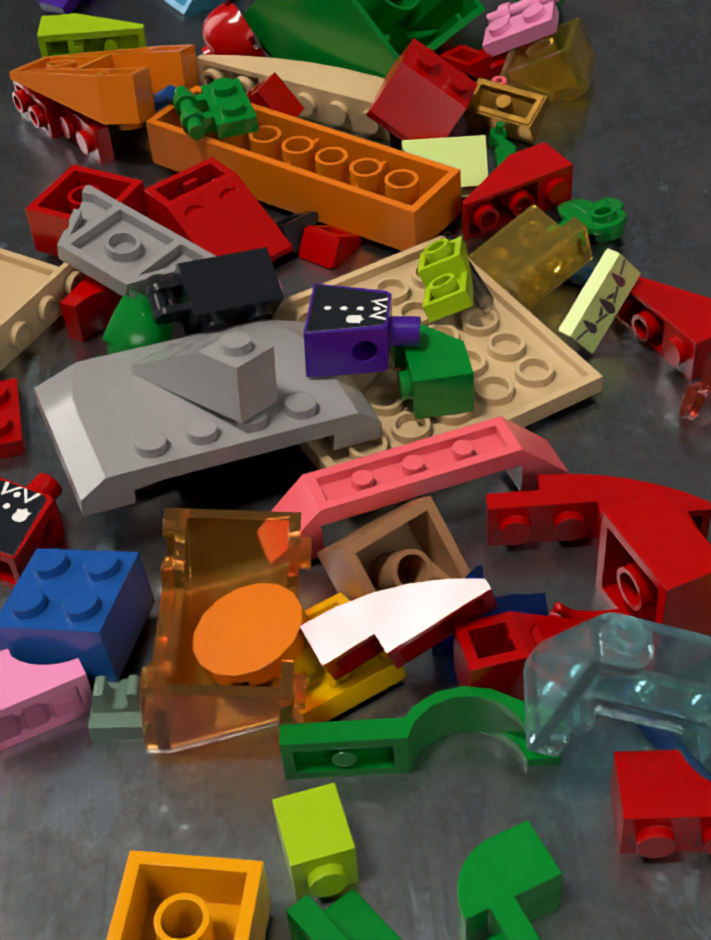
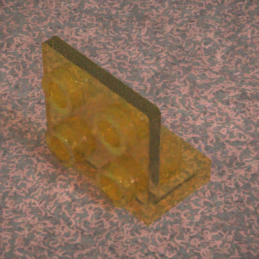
[468,205,593,310]

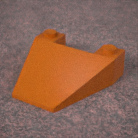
[9,44,200,130]

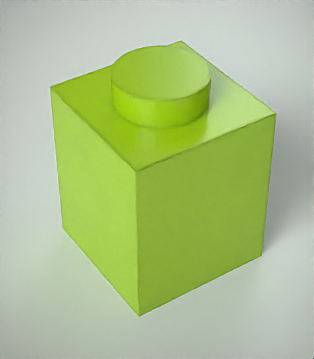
[272,782,359,900]

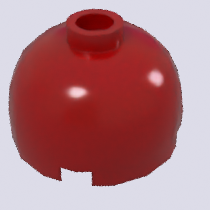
[200,0,266,57]

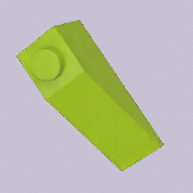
[37,13,148,58]

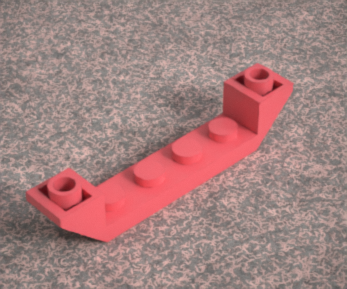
[257,416,569,571]

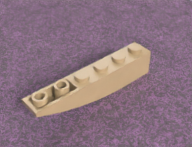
[196,55,395,141]

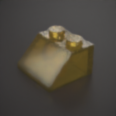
[499,17,596,103]

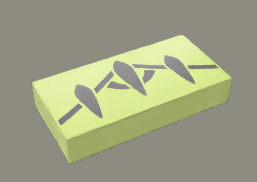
[558,248,641,354]

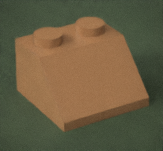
[317,495,474,601]

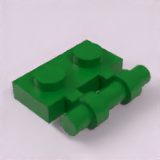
[173,78,259,140]

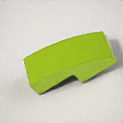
[417,236,473,323]

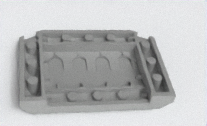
[34,319,381,517]

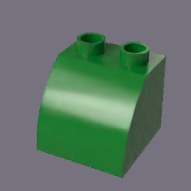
[242,0,486,78]

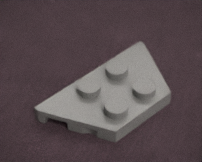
[57,185,215,296]

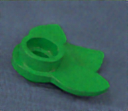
[546,197,627,242]

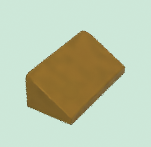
[463,78,548,144]

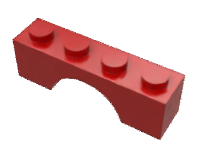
[610,750,711,858]

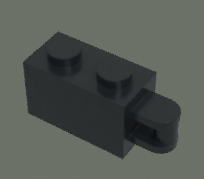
[145,247,284,335]

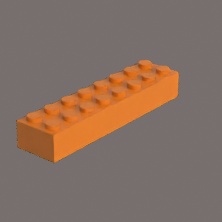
[146,86,461,252]

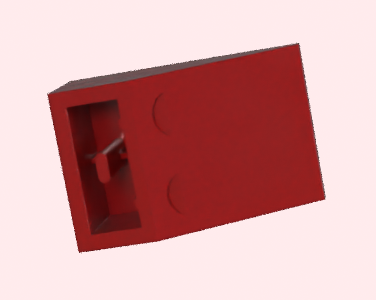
[143,157,293,262]

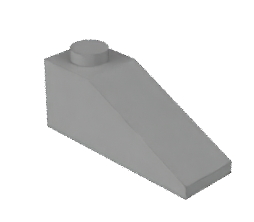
[131,331,278,424]

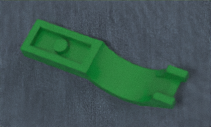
[279,686,563,780]

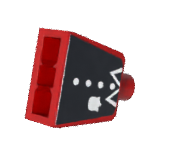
[0,473,64,590]

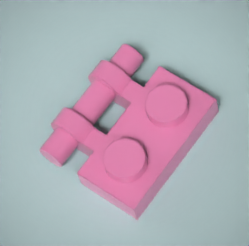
[482,0,559,57]

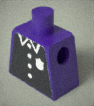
[303,284,421,377]

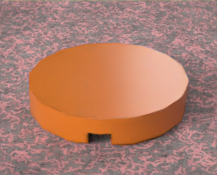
[193,583,309,688]

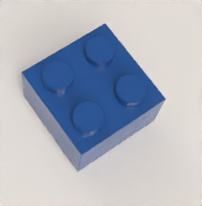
[0,548,155,682]

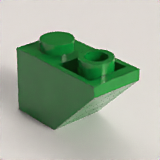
[390,324,474,420]

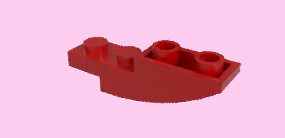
[12,81,115,165]
[486,474,711,552]

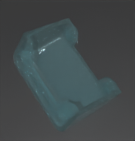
[523,612,711,766]

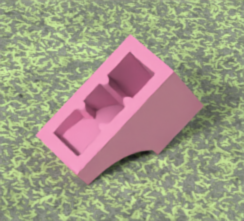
[0,648,93,751]

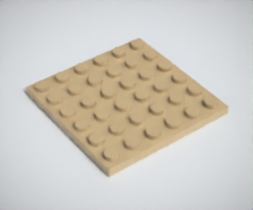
[229,235,603,470]

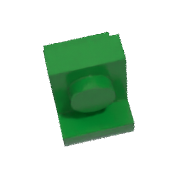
[457,820,562,940]

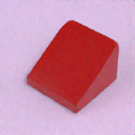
[299,225,362,269]

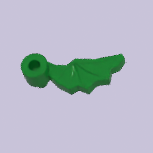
[488,122,517,168]

